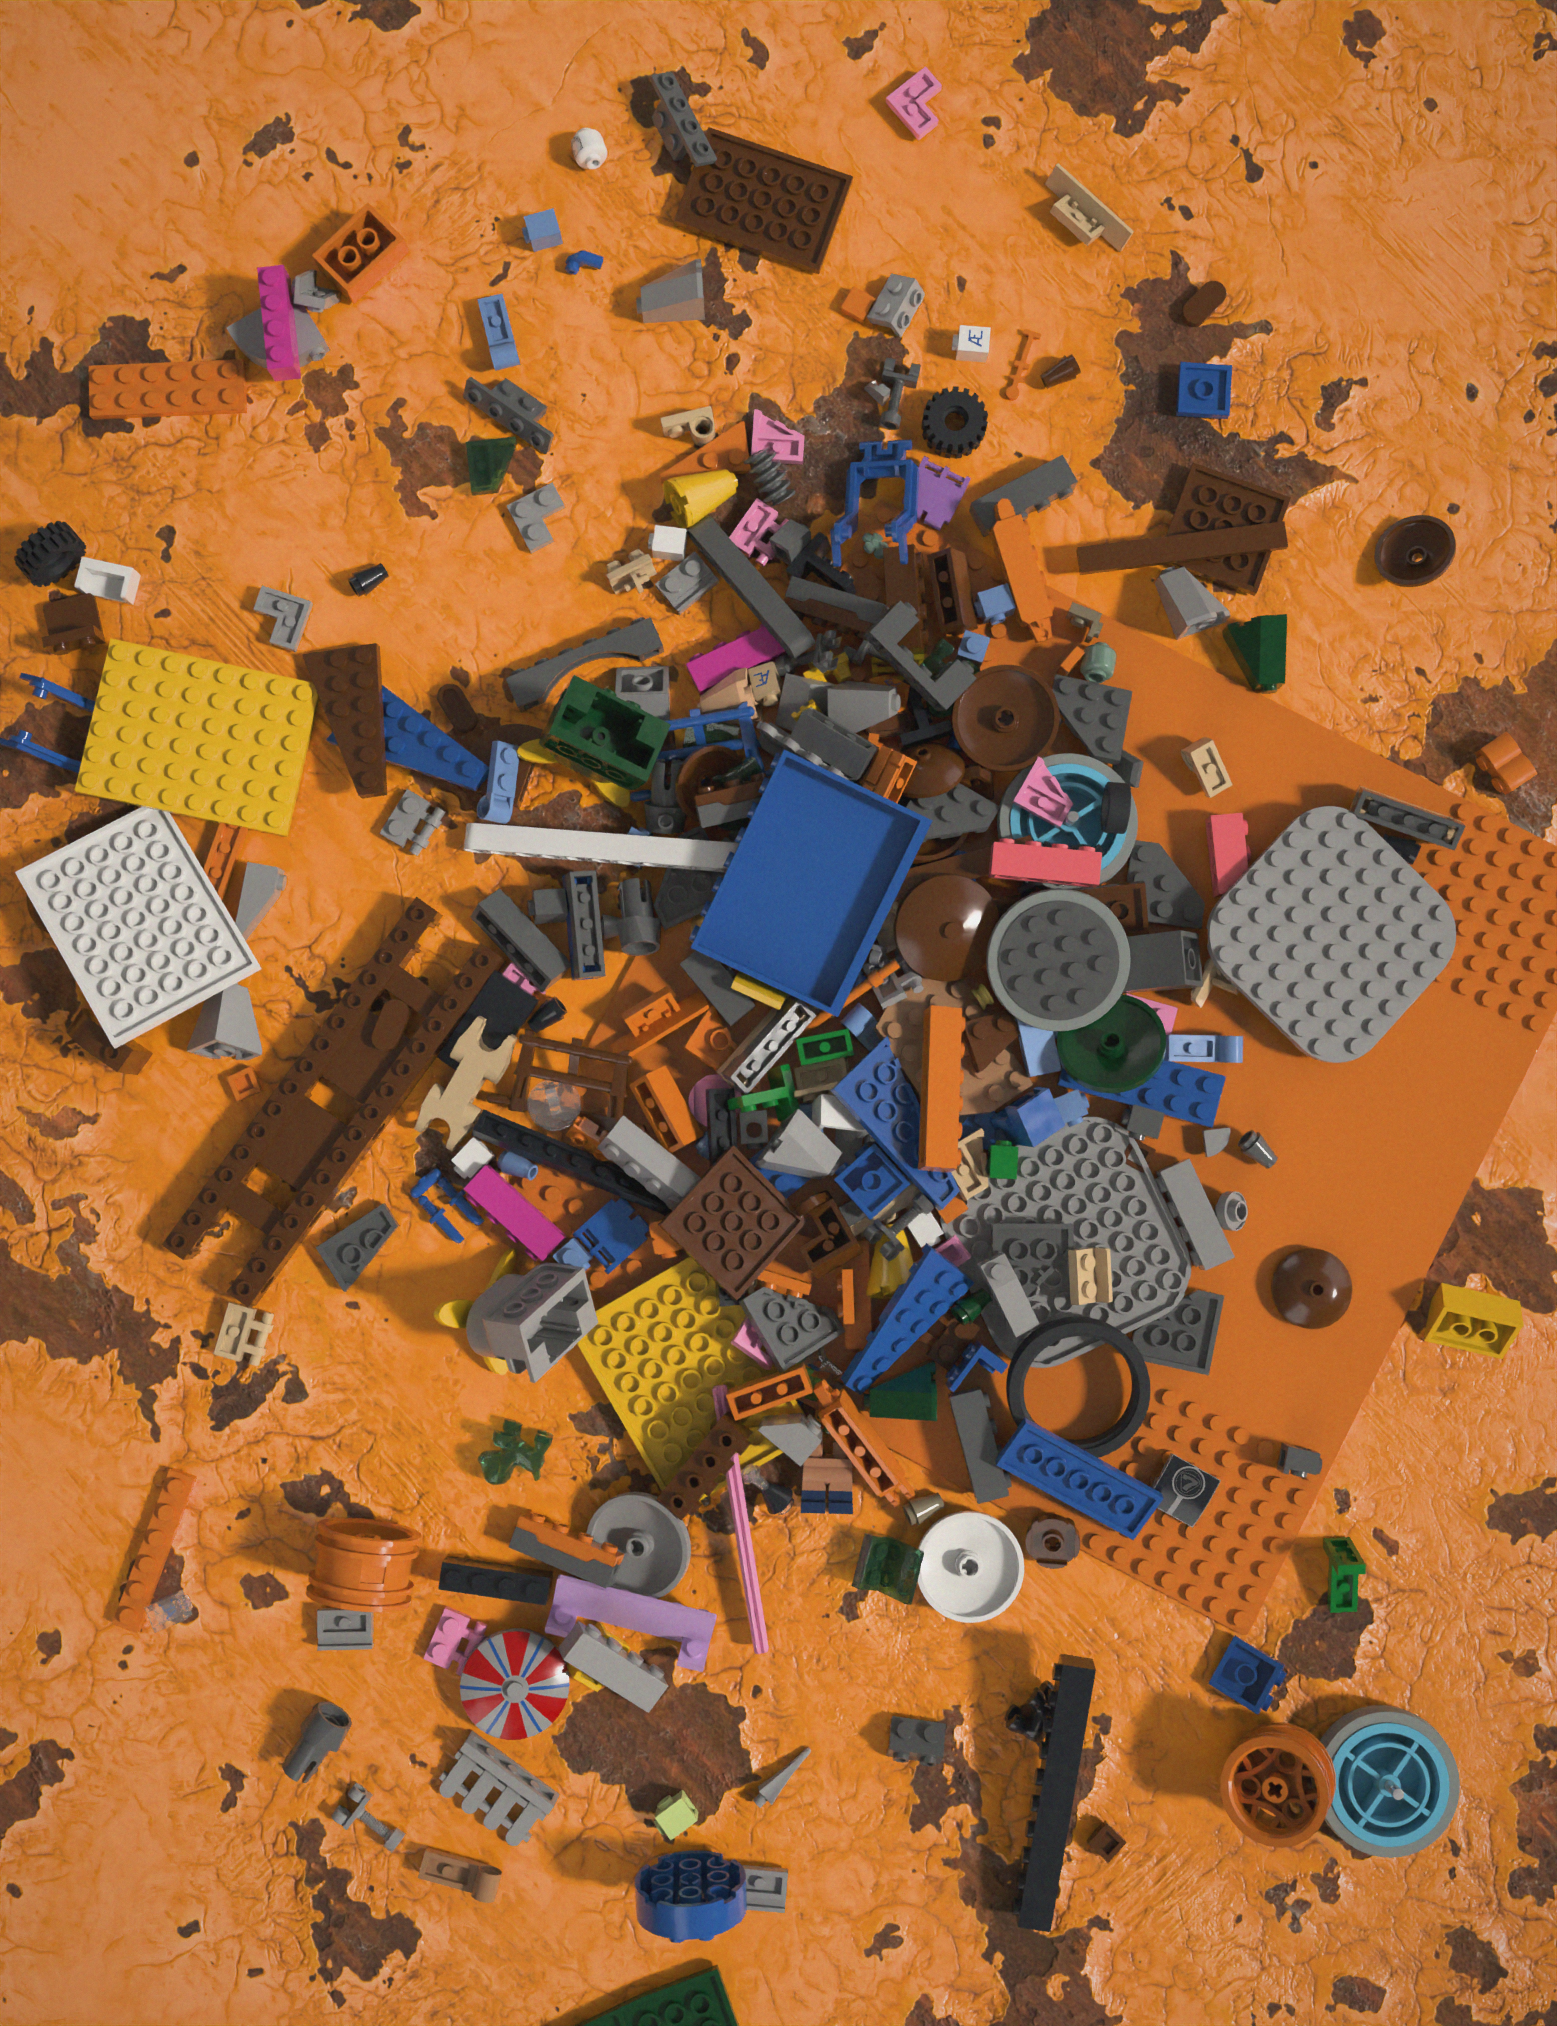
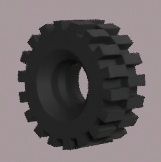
[921,386,988,459]
[14,521,86,587]

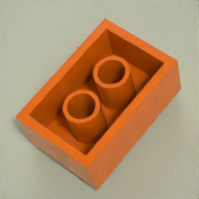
[312,203,410,304]

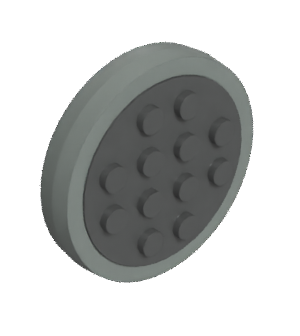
[986,888,1130,1031]

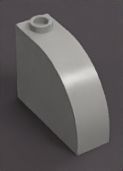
[227,295,330,368]

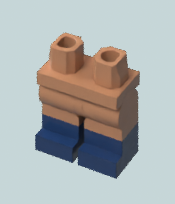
[800,1440,853,1514]

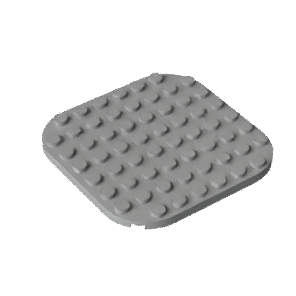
[1206,806,1456,1063]
[940,1117,1191,1368]

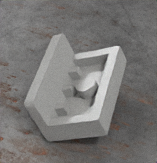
[291,269,341,312]
[867,273,925,337]

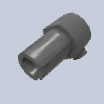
[644,759,687,834]
[616,878,661,956]
[282,1701,352,1783]

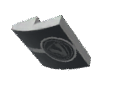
[1151,1453,1221,1528]

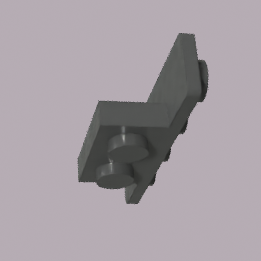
[650,72,717,167]
[463,377,554,454]

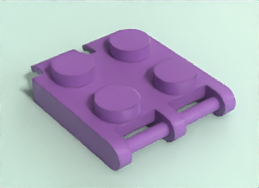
[902,456,971,531]

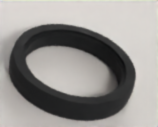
[1006,1316,1151,1458]

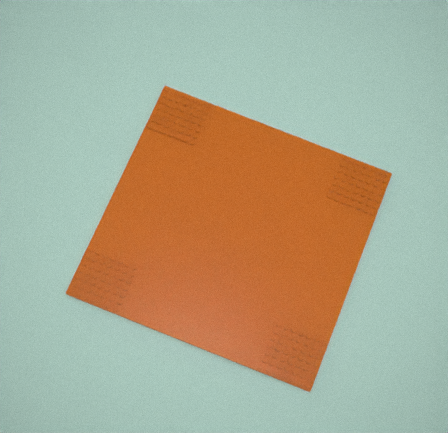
[489,501,1557,1635]

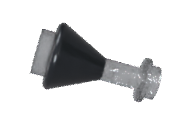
[741,1464,794,1515]

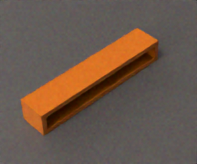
[918,1005,965,1173]

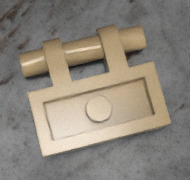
[213,1302,274,1366]

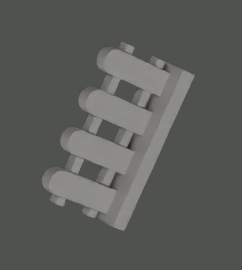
[756,721,858,784]
[439,1731,560,1846]

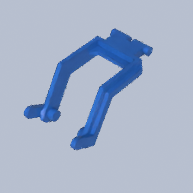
[830,439,920,567]
[0,673,96,773]

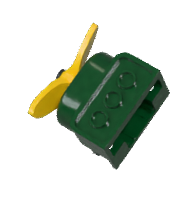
[516,675,671,808]

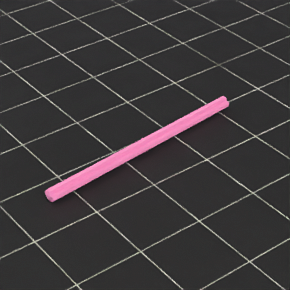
[712,1385,769,1654]

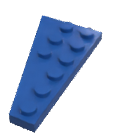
[326,685,489,791]
[830,1036,960,1211]
[841,1243,975,1395]

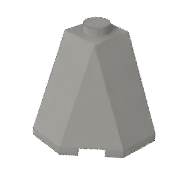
[636,259,705,323]
[1155,567,1231,640]
[827,681,901,733]
[187,982,262,1061]
[755,1109,842,1180]

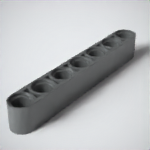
[687,515,815,659]

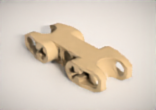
[414,1016,518,1151]

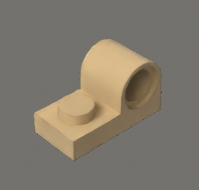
[660,406,716,447]
[1181,737,1232,798]

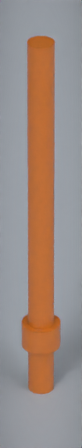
[790,959,900,1046]

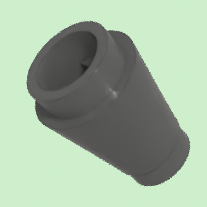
[1238,1130,1278,1169]

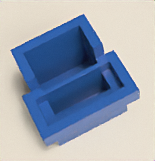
[990,1087,1065,1147]

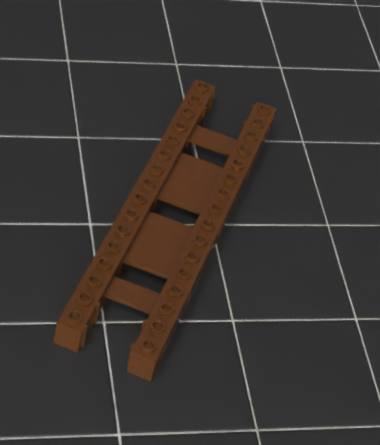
[162,897,506,1308]

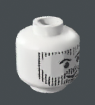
[571,128,607,169]

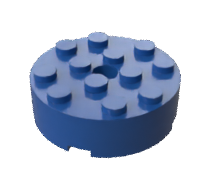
[634,1850,747,1943]

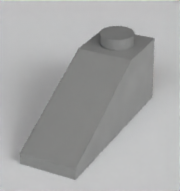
[235,862,287,941]
[977,1252,1040,1337]

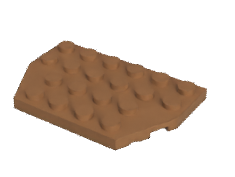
[873,975,1033,1116]

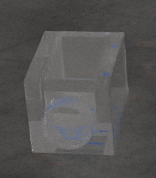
[145,1589,193,1633]

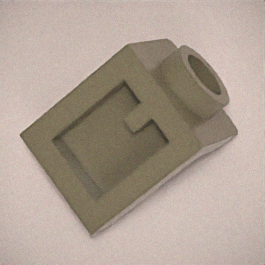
[1066,602,1103,643]

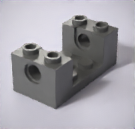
[862,601,977,711]

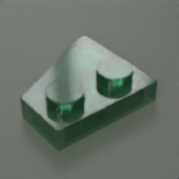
[466,437,517,496]

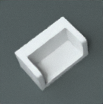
[75,557,141,605]
[812,1094,869,1139]

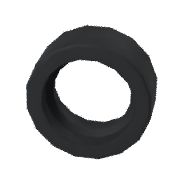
[1101,782,1131,834]

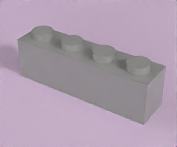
[597,1116,701,1210]
[1155,1159,1235,1271]
[558,1621,668,1713]

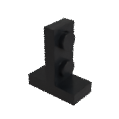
[786,531,857,595]
[897,679,953,751]

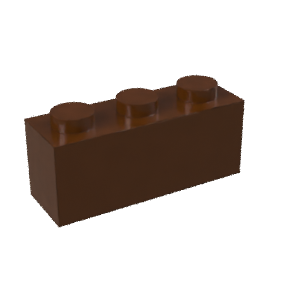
[927,547,978,636]

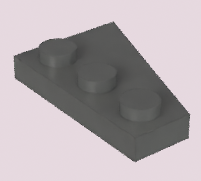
[316,1203,400,1293]

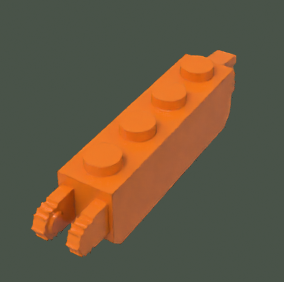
[988,498,1054,643]
[813,1379,915,1507]

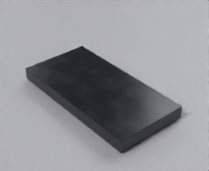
[437,970,540,1086]

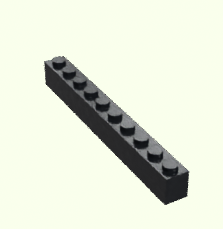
[1012,1654,1096,1932]

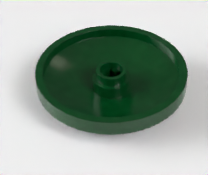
[1057,994,1166,1093]

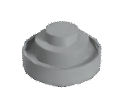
[1214,1191,1248,1231]

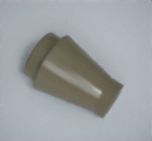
[902,1492,944,1525]

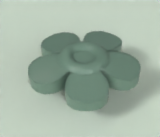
[862,533,889,559]

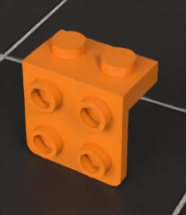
[757,1233,814,1298]

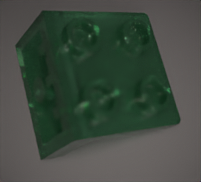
[852,1533,924,1605]

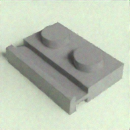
[655,551,719,615]
[317,1608,374,1651]
[742,1865,788,1913]

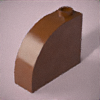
[459,724,543,808]
[66,1008,153,1075]

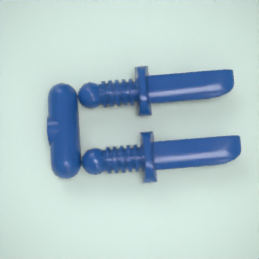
[410,1168,484,1243]

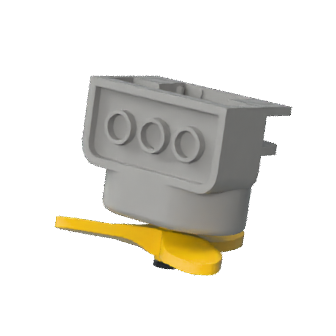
[434,1248,598,1383]

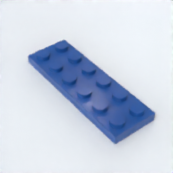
[1057,1060,1226,1128]
[995,1418,1164,1540]

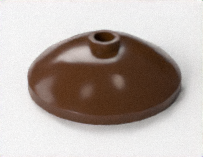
[1374,515,1456,587]
[899,743,965,798]
[675,745,748,822]
[1271,1248,1352,1329]

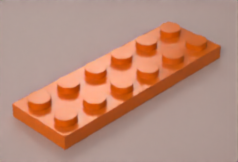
[89,359,247,420]

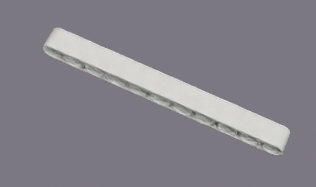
[464,823,739,872]

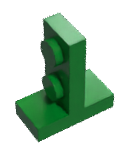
[727,1064,800,1122]
[1323,1537,1366,1613]

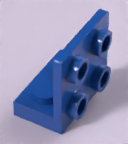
[945,1341,1008,1392]

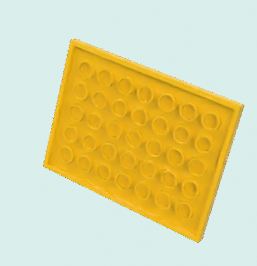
[75,639,319,837]
[577,1256,806,1501]

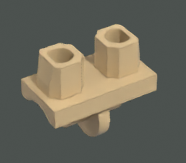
[606,549,657,595]

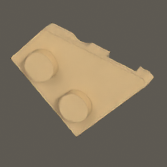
[951,1128,989,1201]

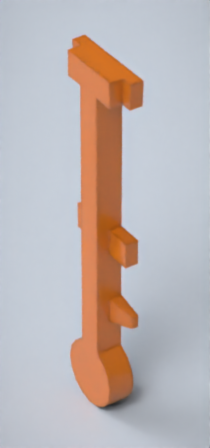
[1005,329,1041,401]

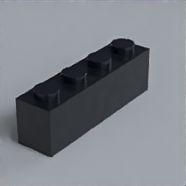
[438,1556,554,1605]

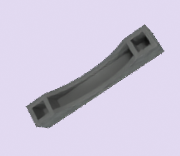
[506,617,664,713]

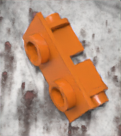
[565,1116,612,1162]

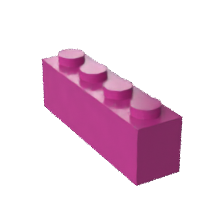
[257,265,301,381]
[686,624,787,696]
[464,1165,567,1261]

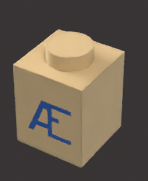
[748,661,783,707]

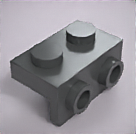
[886,1716,946,1767]

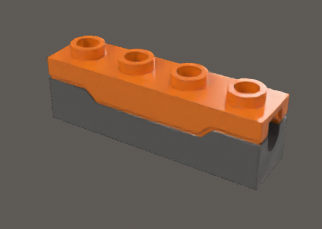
[509,1512,625,1588]

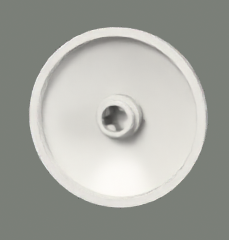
[915,1511,1024,1623]

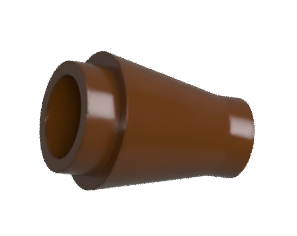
[1040,354,1081,389]

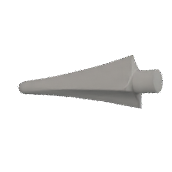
[753,1747,811,1808]

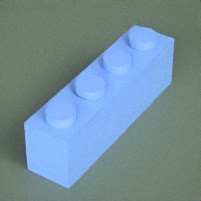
[1014,1017,1062,1078]

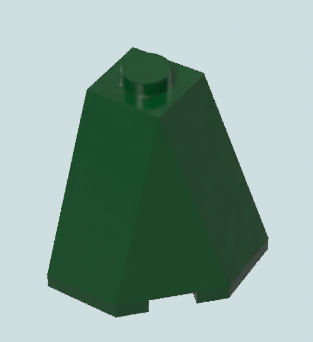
[1222,614,1287,694]
[864,1360,937,1421]

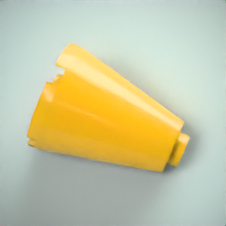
[663,469,738,529]
[866,1224,913,1299]

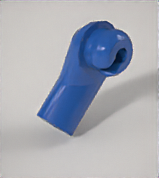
[565,250,604,275]

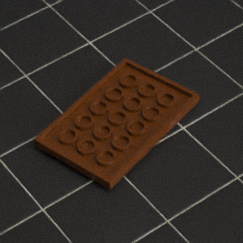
[674,127,853,274]

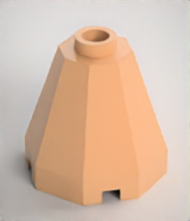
[697,667,763,724]

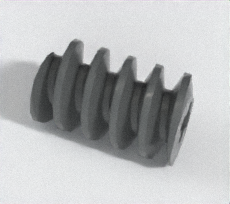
[744,446,795,507]

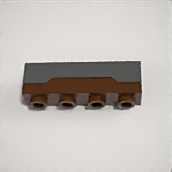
[783,576,889,641]
[692,772,772,828]

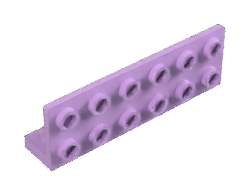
[545,1575,717,1672]

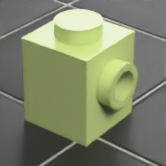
[654,1790,698,1840]

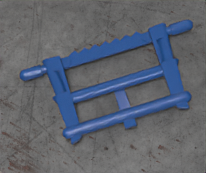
[630,701,775,802]

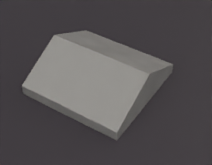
[775,673,836,731]

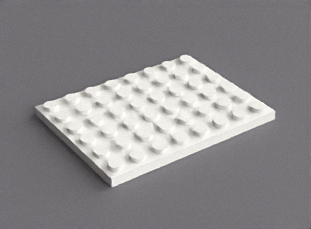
[15,807,262,1049]

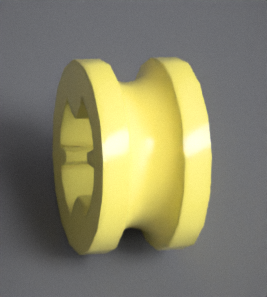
[971,983,994,1010]

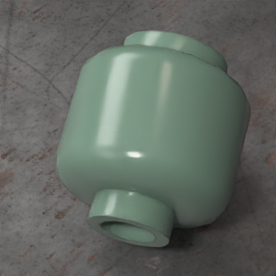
[1080,642,1117,683]

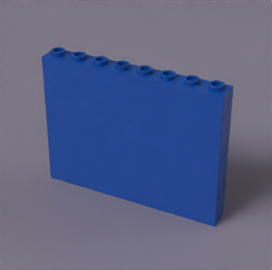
[689,749,933,1017]

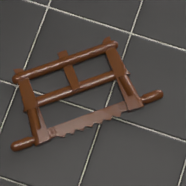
[486,1029,646,1133]

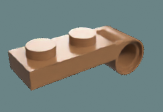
[418,1847,502,1903]

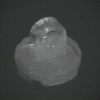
[527,1080,581,1131]

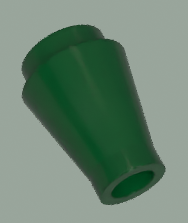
[951,1288,992,1326]

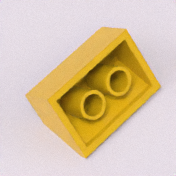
[1424,1283,1524,1359]

